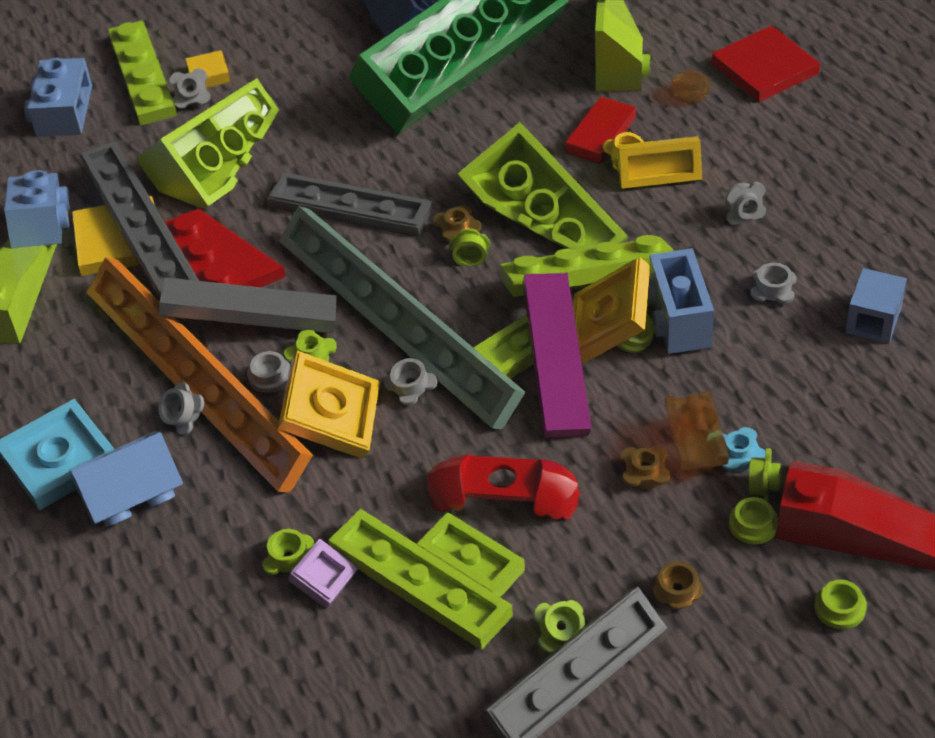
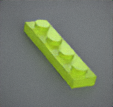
[108,20,177,125]
[500,235,674,297]
[329,508,513,650]

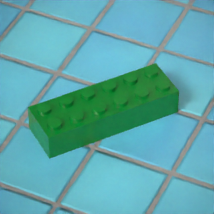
[348,0,569,135]

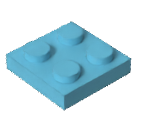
[0,399,114,511]

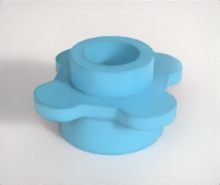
[712,427,765,472]

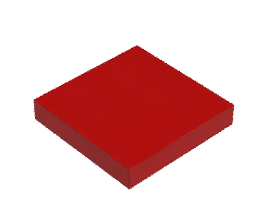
[711,25,820,103]

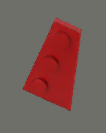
[164,208,286,288]

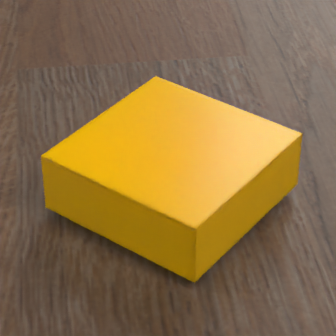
[185,50,230,89]

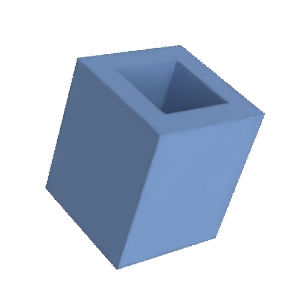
[845,268,907,344]

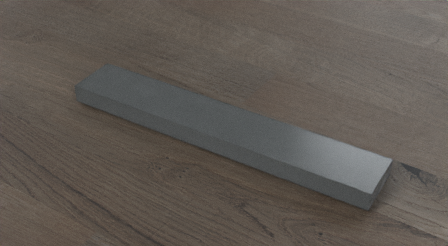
[79,141,199,302]

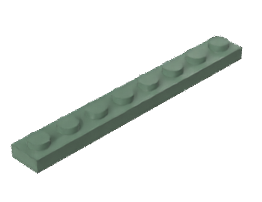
[279,206,525,429]

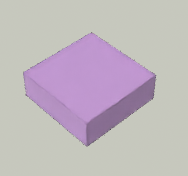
[288,539,358,608]

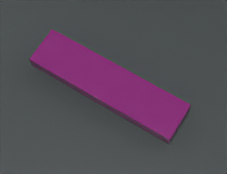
[522,273,592,438]

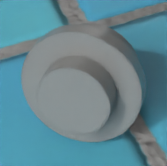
[247,351,290,393]

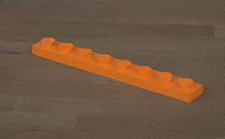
[86,257,313,493]

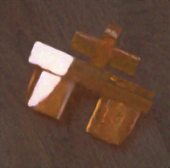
[664,391,729,477]

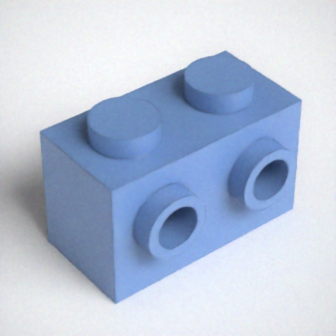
[24,58,92,137]
[4,170,70,248]
[647,248,714,354]
[68,431,183,527]

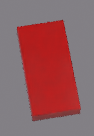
[565,96,636,164]

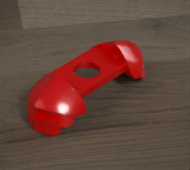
[427,454,580,520]

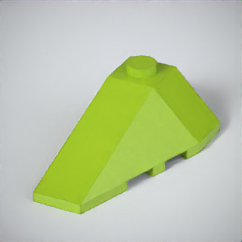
[595,0,650,91]
[135,78,279,209]
[457,122,628,251]
[0,228,63,344]

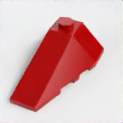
[776,461,935,570]

